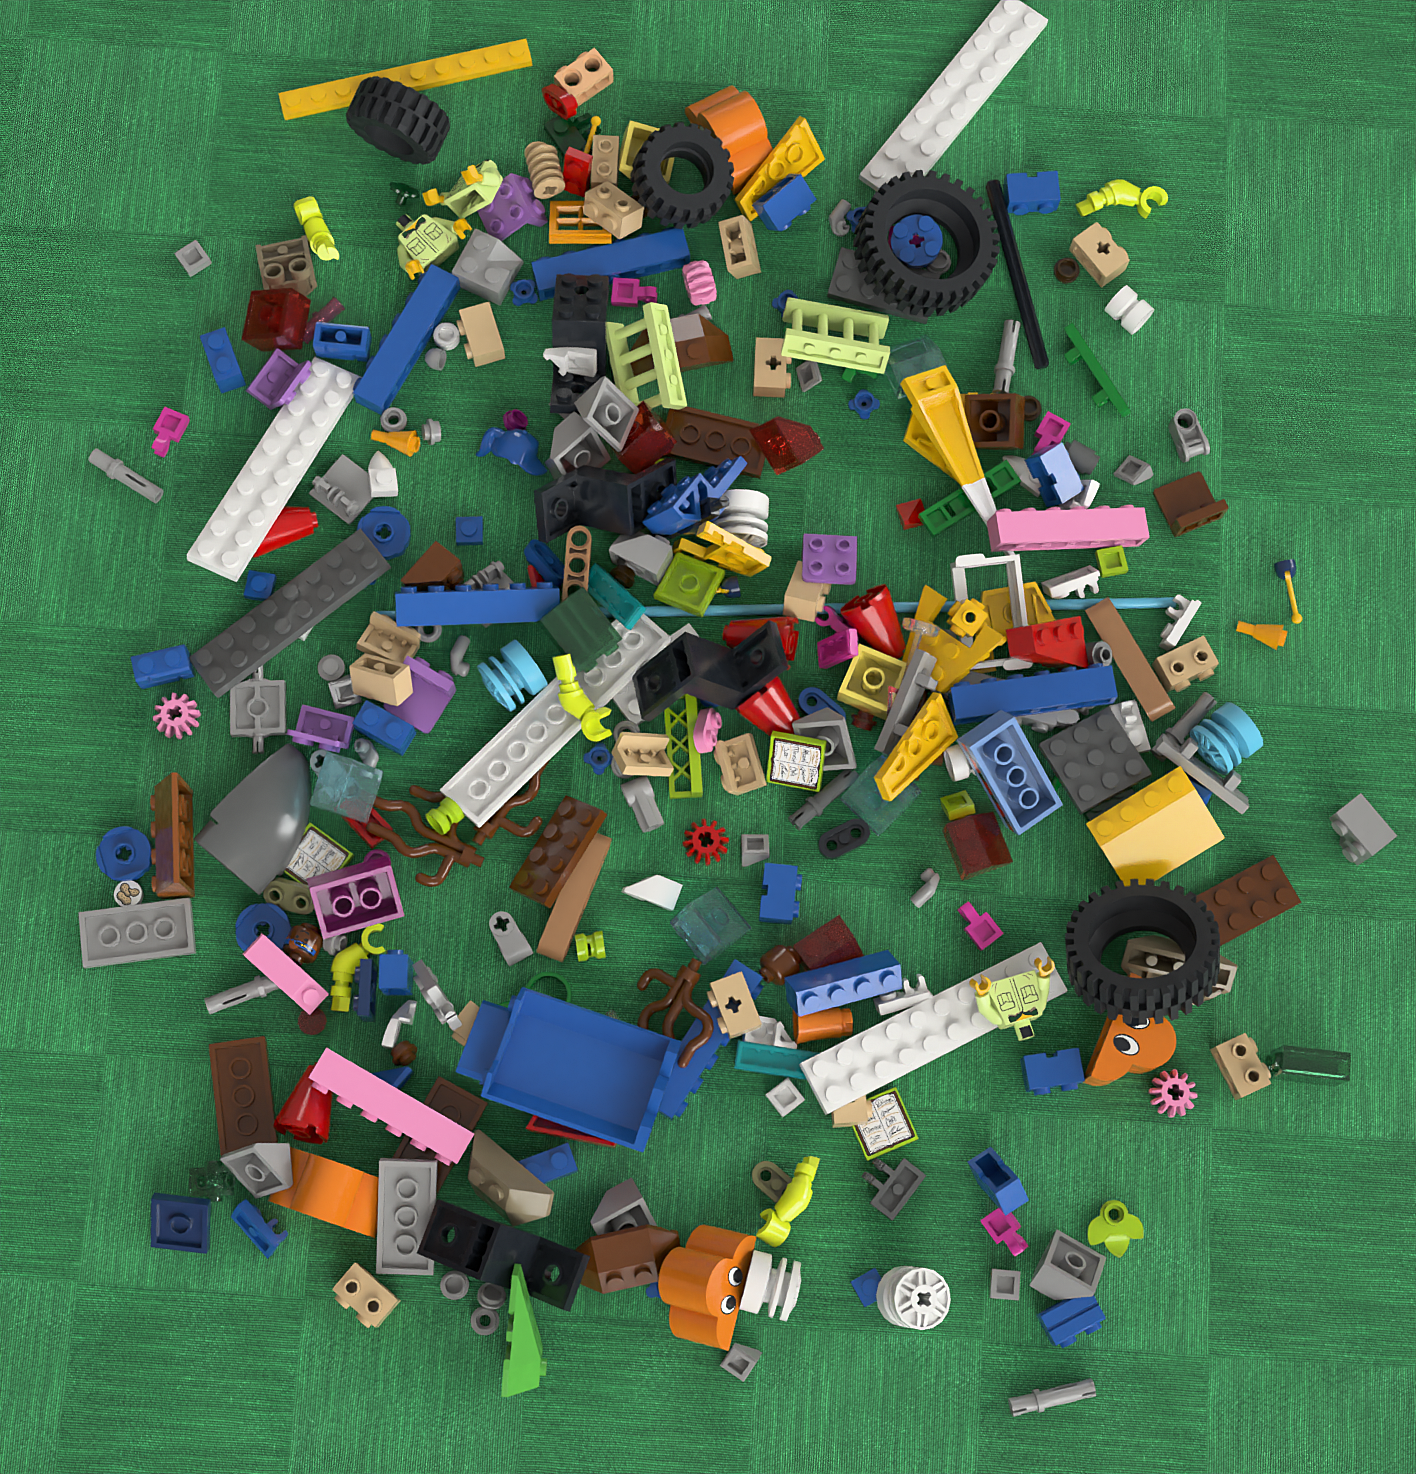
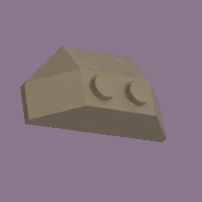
[1121,935,1238,1005]
[468,1129,554,1227]

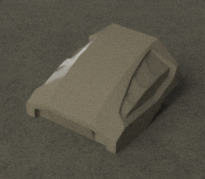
[255,235,317,301]

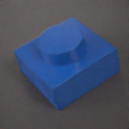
[456,516,483,546]
[244,570,277,601]
[850,1268,881,1307]

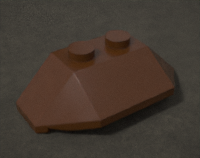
[629,313,734,377]
[576,1224,681,1294]

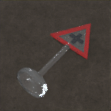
[887,618,940,717]

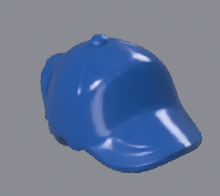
[475,427,548,476]

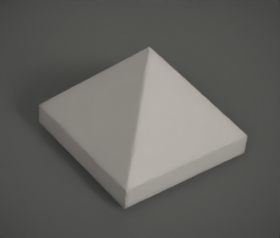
[796,360,822,392]

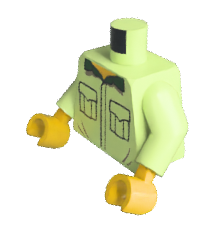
[422,159,503,219]
[396,214,472,280]
[969,956,1055,1041]

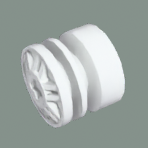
[713,489,769,548]
[739,1250,801,1322]
[876,1266,951,1330]

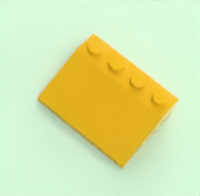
[1086,766,1225,886]

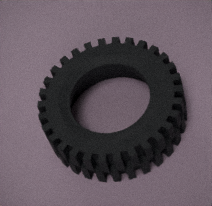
[853,170,1000,317]
[1065,879,1220,1025]

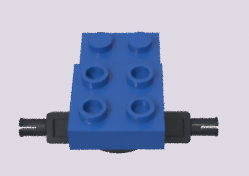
[643,456,748,539]

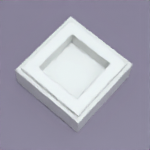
[765,1078,805,1118]

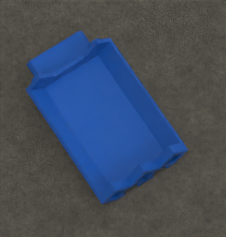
[456,987,682,1152]

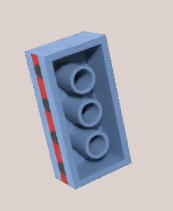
[957,710,1063,835]

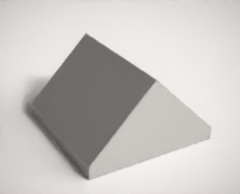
[574,376,639,452]
[792,707,857,771]
[220,1143,293,1199]

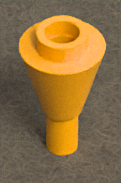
[371,430,420,457]
[1236,621,1288,650]

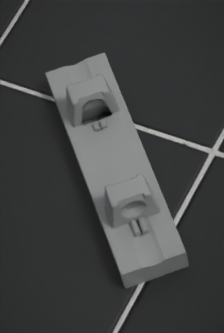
[874,648,938,756]
[1156,733,1249,814]

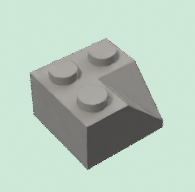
[452,229,524,305]
[544,412,611,479]
[609,531,673,586]
[1329,793,1397,866]

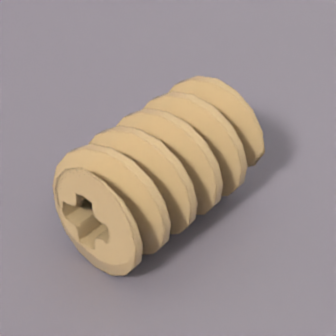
[524,141,565,199]

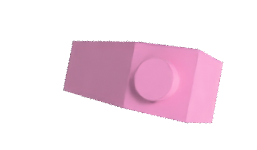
[243,933,329,1015]

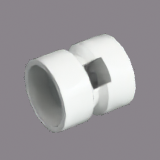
[1105,285,1154,335]
[943,744,976,782]

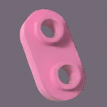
[693,708,722,753]

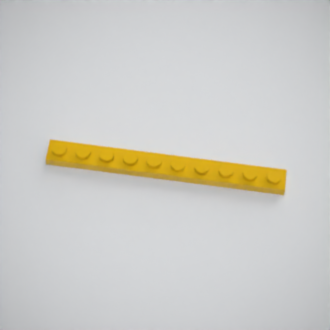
[278,39,533,121]

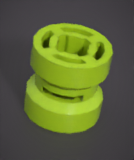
[426,797,464,835]
[575,931,606,962]

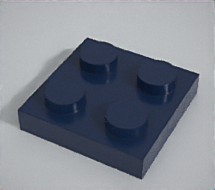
[353,959,378,1022]
[151,1193,211,1254]

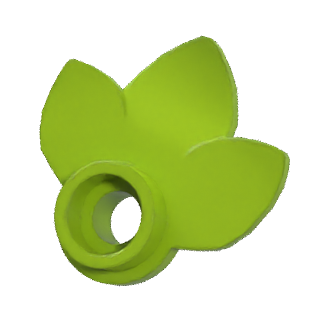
[1087,1200,1144,1258]

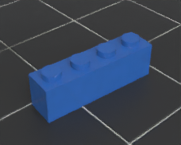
[784,950,903,1017]

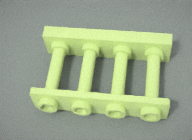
[781,297,890,374]
[607,302,687,425]

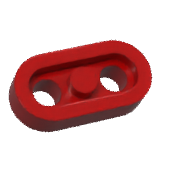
[542,83,578,120]

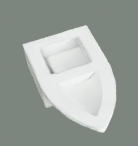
[368,451,398,497]
[1003,456,1041,497]

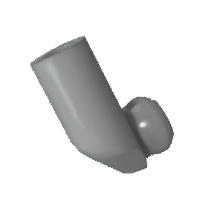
[828,199,851,237]
[450,635,470,677]
[354,738,379,779]
[910,868,940,908]

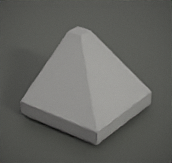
[1113,455,1154,485]
[328,674,362,709]
[741,834,769,867]
[720,1343,762,1382]

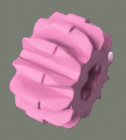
[682,260,717,306]
[153,693,201,739]
[1148,1069,1197,1118]

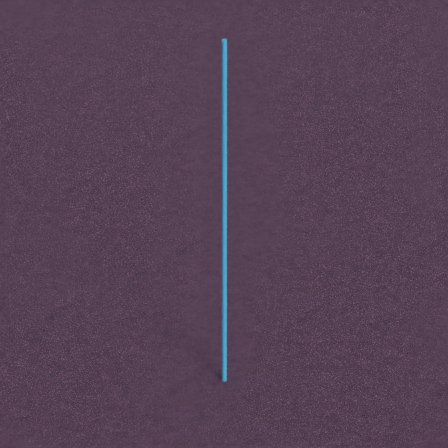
[376,597,1176,621]

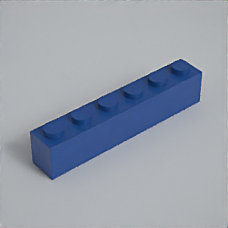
[531,227,690,301]
[353,264,461,415]
[395,582,560,627]
[948,663,1118,725]
[658,959,764,1121]

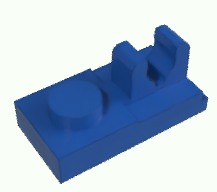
[231,1199,288,1259]

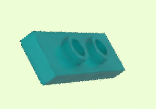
[588,563,647,630]
[734,1040,820,1080]

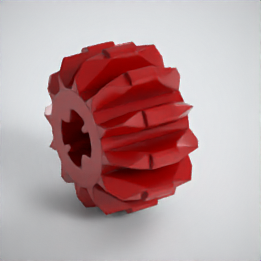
[682,818,729,866]

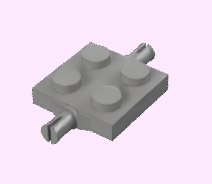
[230,664,287,754]
[412,959,462,1031]

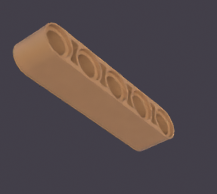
[558,526,592,659]
[1085,597,1175,722]
[536,833,612,962]

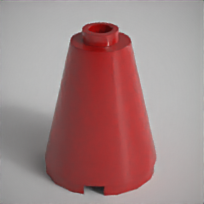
[252,506,318,558]
[840,584,906,659]
[723,616,799,670]
[735,676,800,737]
[273,1062,333,1145]

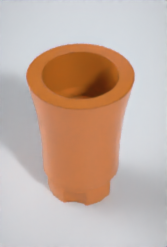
[792,1007,853,1044]

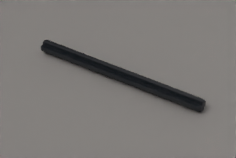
[986,179,1049,370]

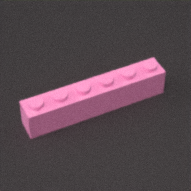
[987,505,1149,552]
[309,1048,474,1166]

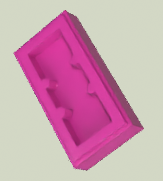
[817,628,858,669]

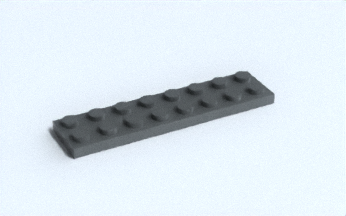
[190,528,391,698]

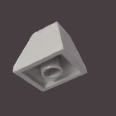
[590,1177,657,1235]
[1029,1229,1106,1300]

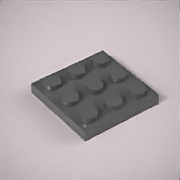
[1038,707,1152,815]

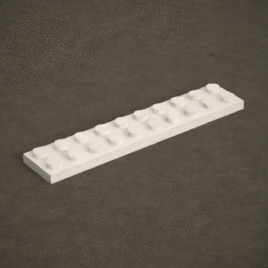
[859,0,1048,192]
[187,357,362,582]
[440,614,671,828]
[799,942,1068,1115]

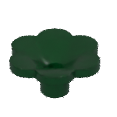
[389,182,420,205]

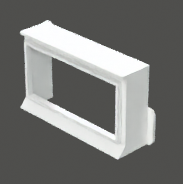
[950,554,1033,670]

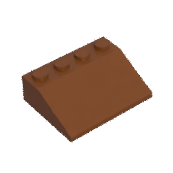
[150,772,195,899]

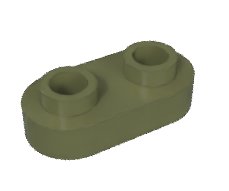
[263,878,315,914]
[752,1161,792,1203]

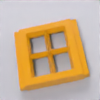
[549,201,612,244]

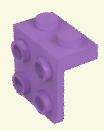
[477,173,548,242]
[245,348,312,410]
[801,534,857,585]
[384,655,457,734]
[286,704,355,753]

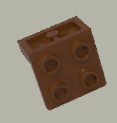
[1153,471,1229,537]

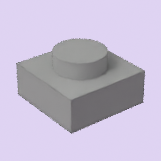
[174,240,212,277]
[989,1269,1021,1301]

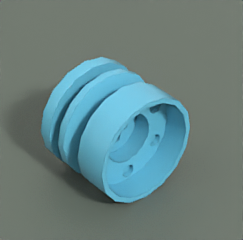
[477,639,548,712]
[1190,702,1263,775]

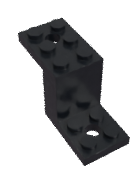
[550,273,609,414]
[534,458,677,543]
[632,620,789,722]
[417,1198,590,1312]

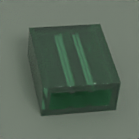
[536,587,623,673]
[1265,1045,1351,1086]

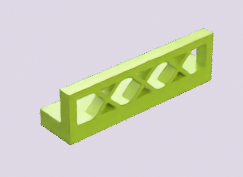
[664,694,703,799]

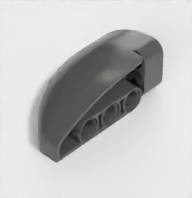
[194,743,312,896]

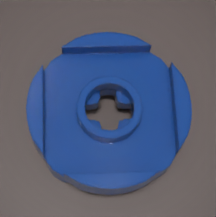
[891,215,943,268]
[357,506,411,560]
[96,826,153,882]
[235,903,292,952]

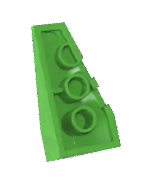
[501,1264,548,1397]

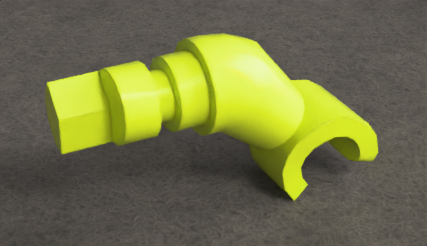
[1075,179,1168,219]
[294,196,339,261]
[552,654,612,742]
[330,924,386,1012]
[756,1156,820,1247]

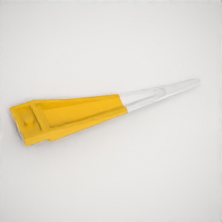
[900,365,1015,556]

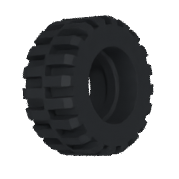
[346,76,450,165]
[630,122,734,229]

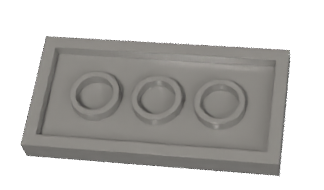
[78,898,196,969]
[376,1158,438,1275]

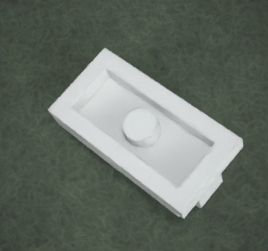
[1041,565,1100,599]
[1159,595,1202,652]
[1109,700,1151,754]
[873,974,934,1015]

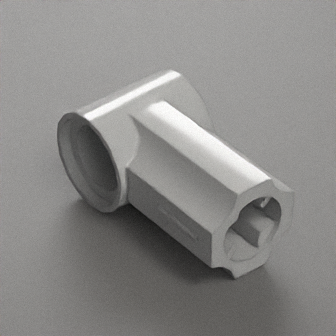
[620,775,664,833]

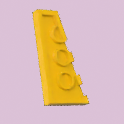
[734,116,825,222]
[874,692,958,801]

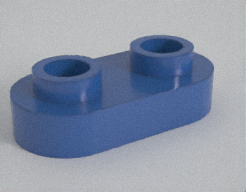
[524,539,565,586]
[798,687,846,721]

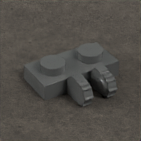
[861,1157,926,1221]

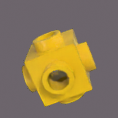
[946,598,988,638]

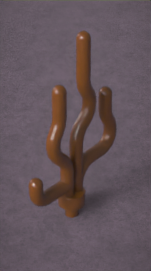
[461,741,550,846]
[347,785,485,887]
[637,957,714,1068]

